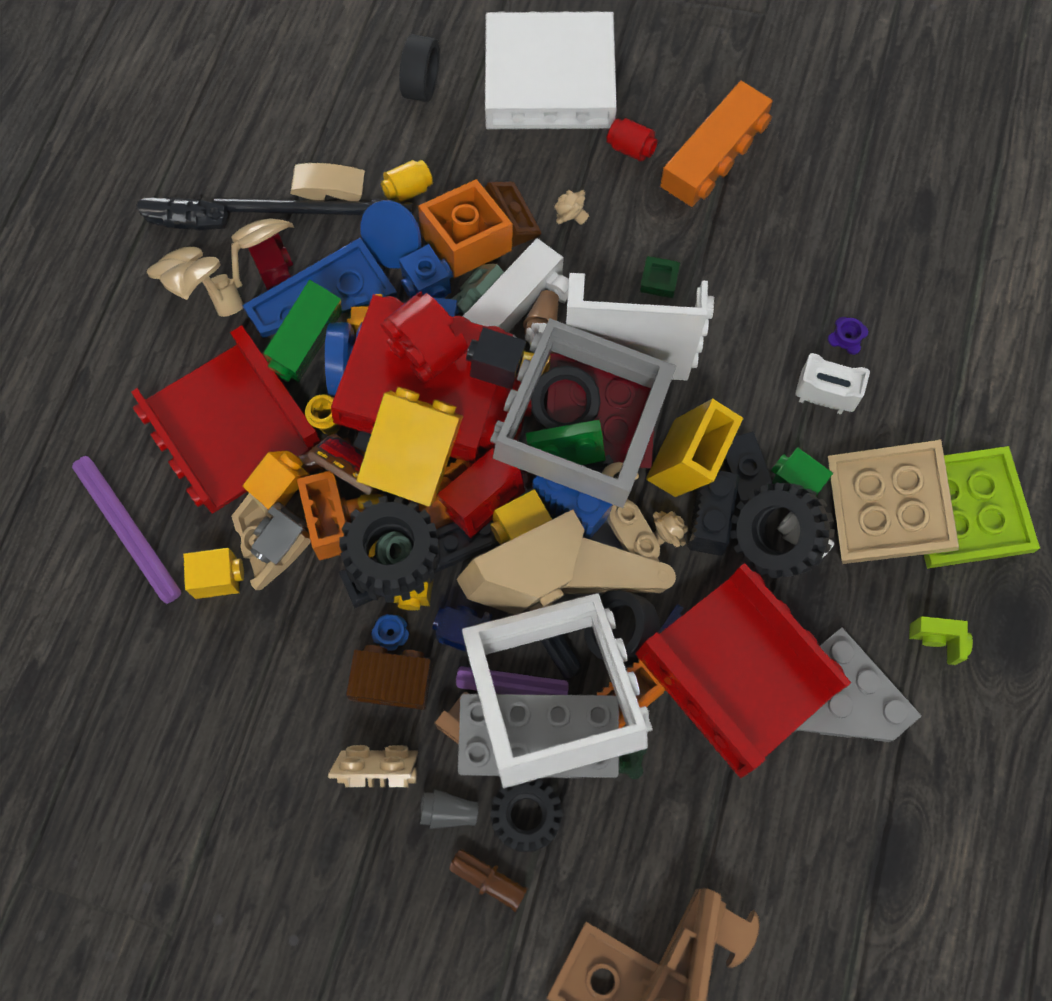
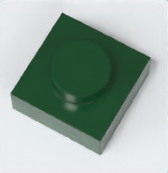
[640,256,680,298]

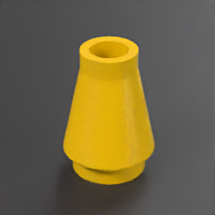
[305,394,341,435]

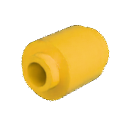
[381,160,433,203]

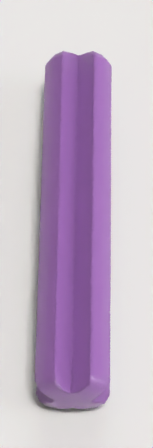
[456,666,569,695]

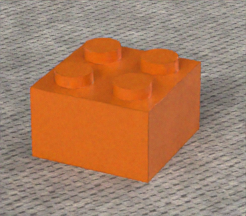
[418,179,513,278]

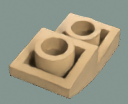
[290,163,364,202]

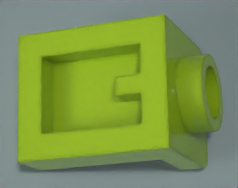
[909,616,973,665]

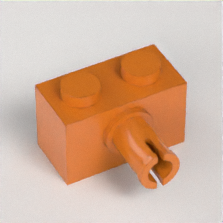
[297,471,364,560]

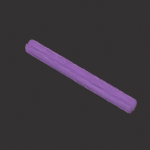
[72,456,181,604]

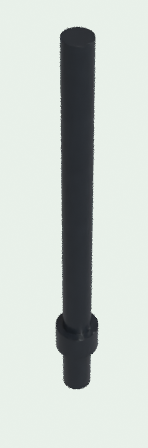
[213,198,413,215]

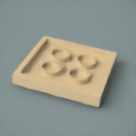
[828,440,959,564]

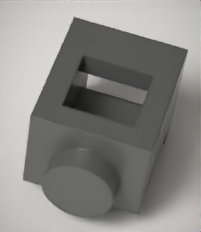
[250,502,307,564]

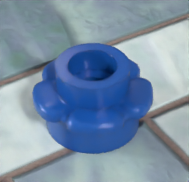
[372,614,409,651]

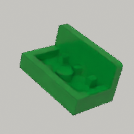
[526,420,606,465]

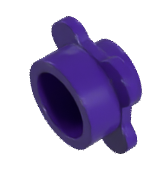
[828,317,868,355]

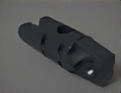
[136,197,228,230]

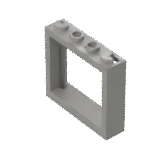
[490,318,676,508]

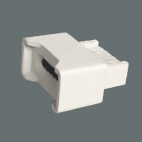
[795,353,870,414]

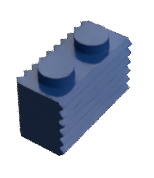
[531,476,613,539]

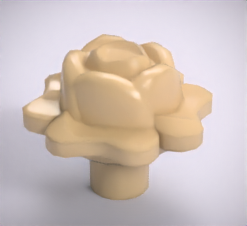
[554,190,589,225]
[653,511,688,547]

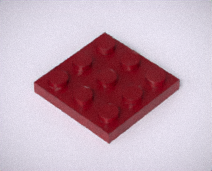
[547,353,654,468]

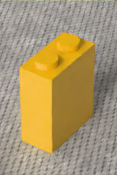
[356,387,463,507]
[646,399,743,497]

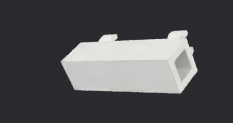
[462,238,569,338]

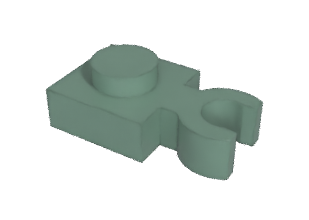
[452,264,504,315]

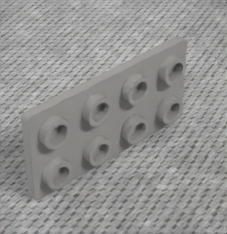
[458,694,619,778]

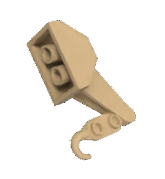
[457,462,676,615]

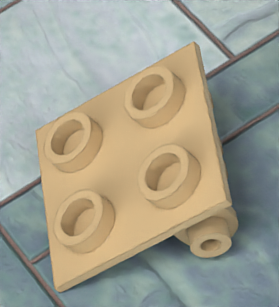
[328,745,418,787]

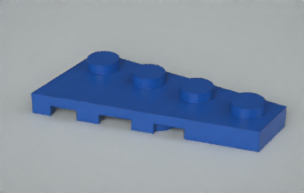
[242,238,397,338]

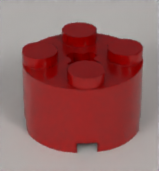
[381,291,468,384]

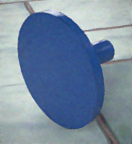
[360,200,422,269]

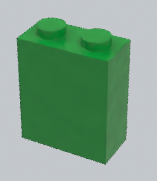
[263,279,342,383]

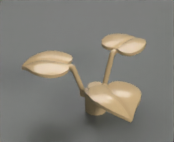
[146,219,294,317]

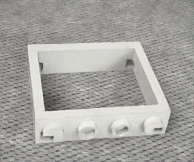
[462,593,653,788]

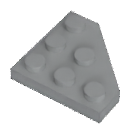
[795,628,921,742]

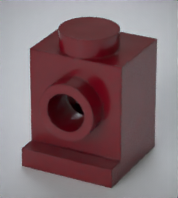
[248,232,293,291]

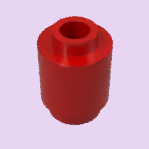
[607,118,658,162]

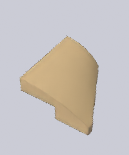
[231,493,311,590]

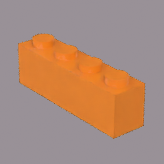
[660,80,773,207]

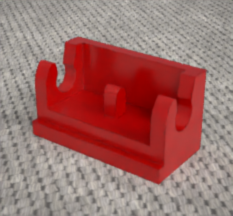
[437,448,525,538]

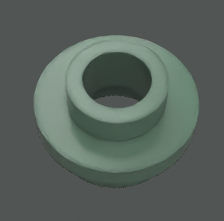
[375,532,413,565]

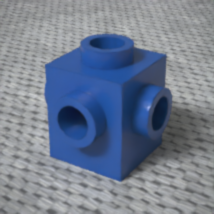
[399,244,453,299]

